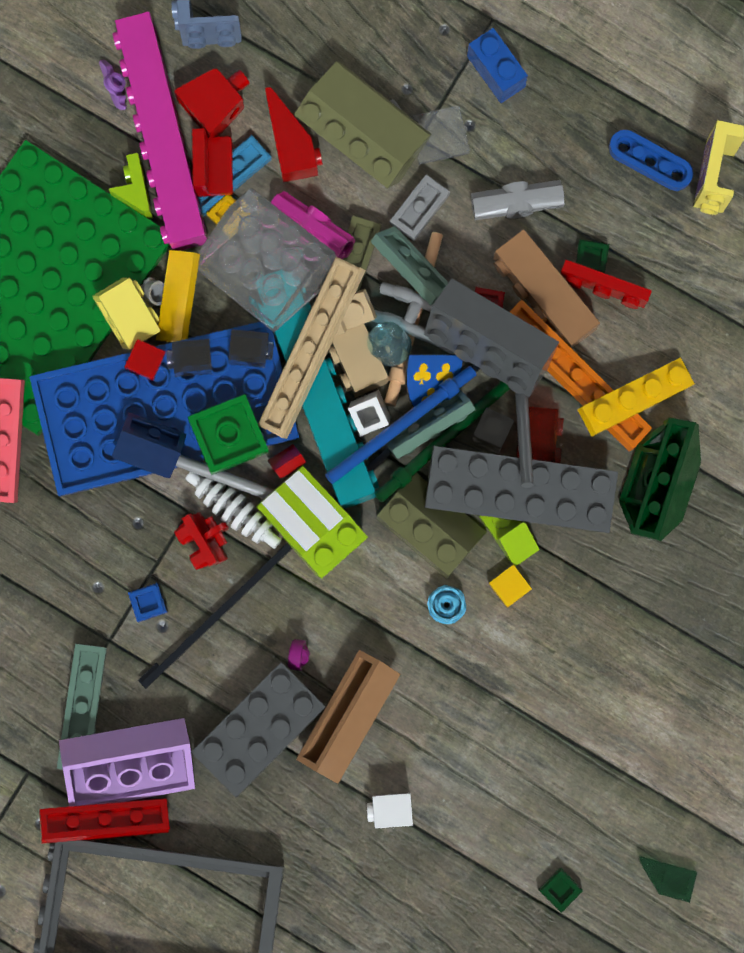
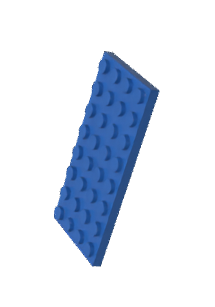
[29,319,299,497]

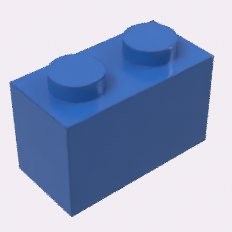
[467,28,528,103]

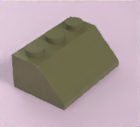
[377,473,487,579]

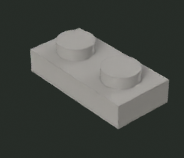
[390,175,450,242]

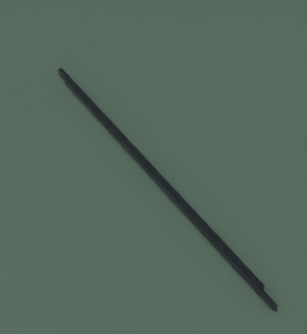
[138,365,481,689]

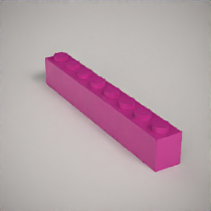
[112,11,209,251]

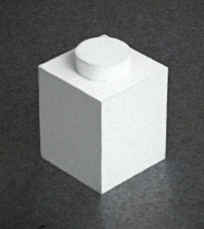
[348,390,391,437]
[367,793,413,829]

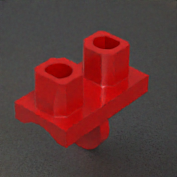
[174,512,229,570]

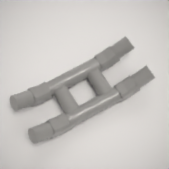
[372,282,455,354]

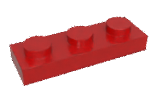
[560,260,652,309]

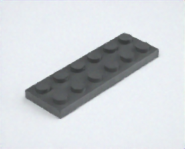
[425,446,618,533]

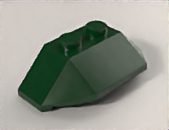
[619,417,701,541]

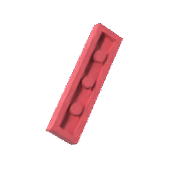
[0,378,25,503]

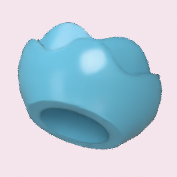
[427,585,466,624]

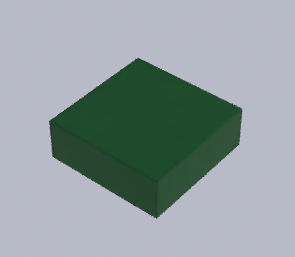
[575,239,610,273]
[538,868,583,913]

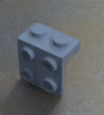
[171,0,242,49]

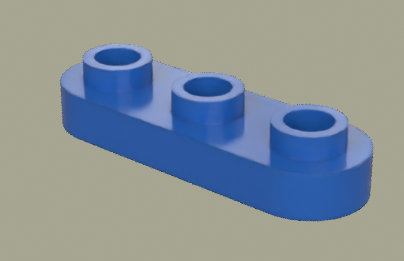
[609,130,693,191]

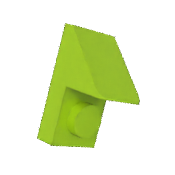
[109,153,153,219]
[479,515,540,567]

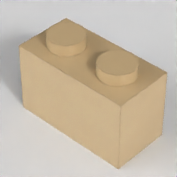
[328,324,389,398]

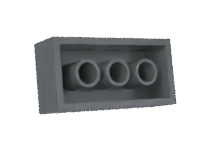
[424,278,559,397]
[191,662,326,798]

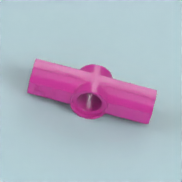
[269,191,356,259]

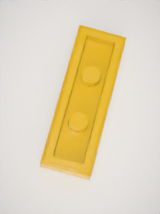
[156,250,200,343]

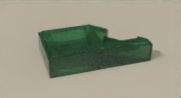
[638,856,697,903]

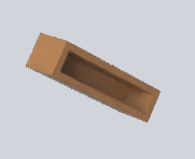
[493,229,600,348]
[296,650,401,784]

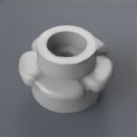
[141,277,164,307]

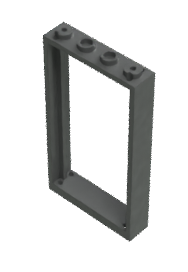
[33,840,284,953]

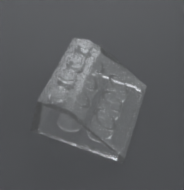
[198,188,336,332]

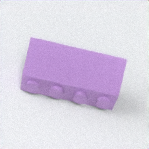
[59,718,195,806]

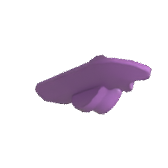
[99,60,127,110]

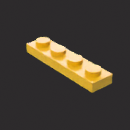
[577,357,695,437]

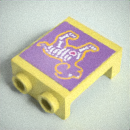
[693,120,744,215]

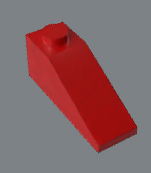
[265,87,323,182]

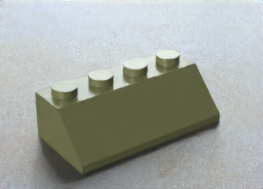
[294,61,432,189]

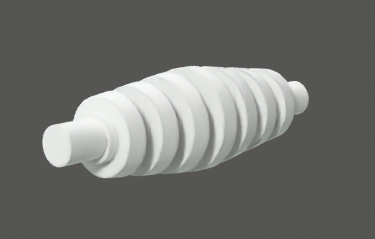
[186,472,282,549]

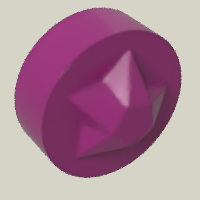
[288,639,310,671]

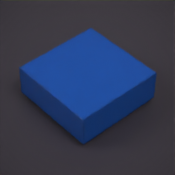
[128,583,168,623]

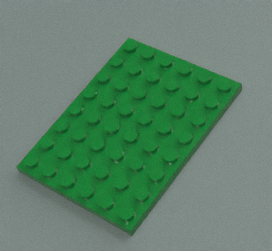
[0,140,170,437]

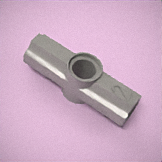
[471,180,565,220]

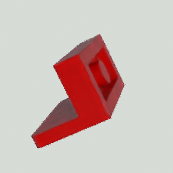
[192,128,233,197]

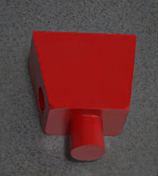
[174,68,250,138]

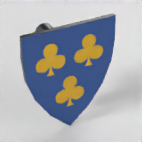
[405,354,463,408]

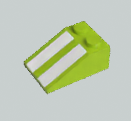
[256,466,368,579]

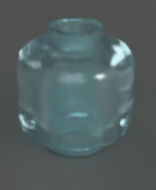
[367,321,412,367]

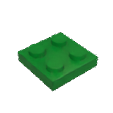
[188,394,269,476]

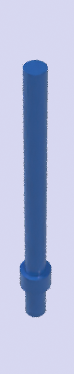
[325,366,476,484]

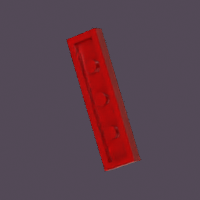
[39,799,170,844]

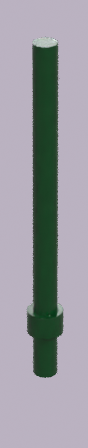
[375,381,510,502]

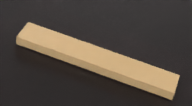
[258,257,366,439]

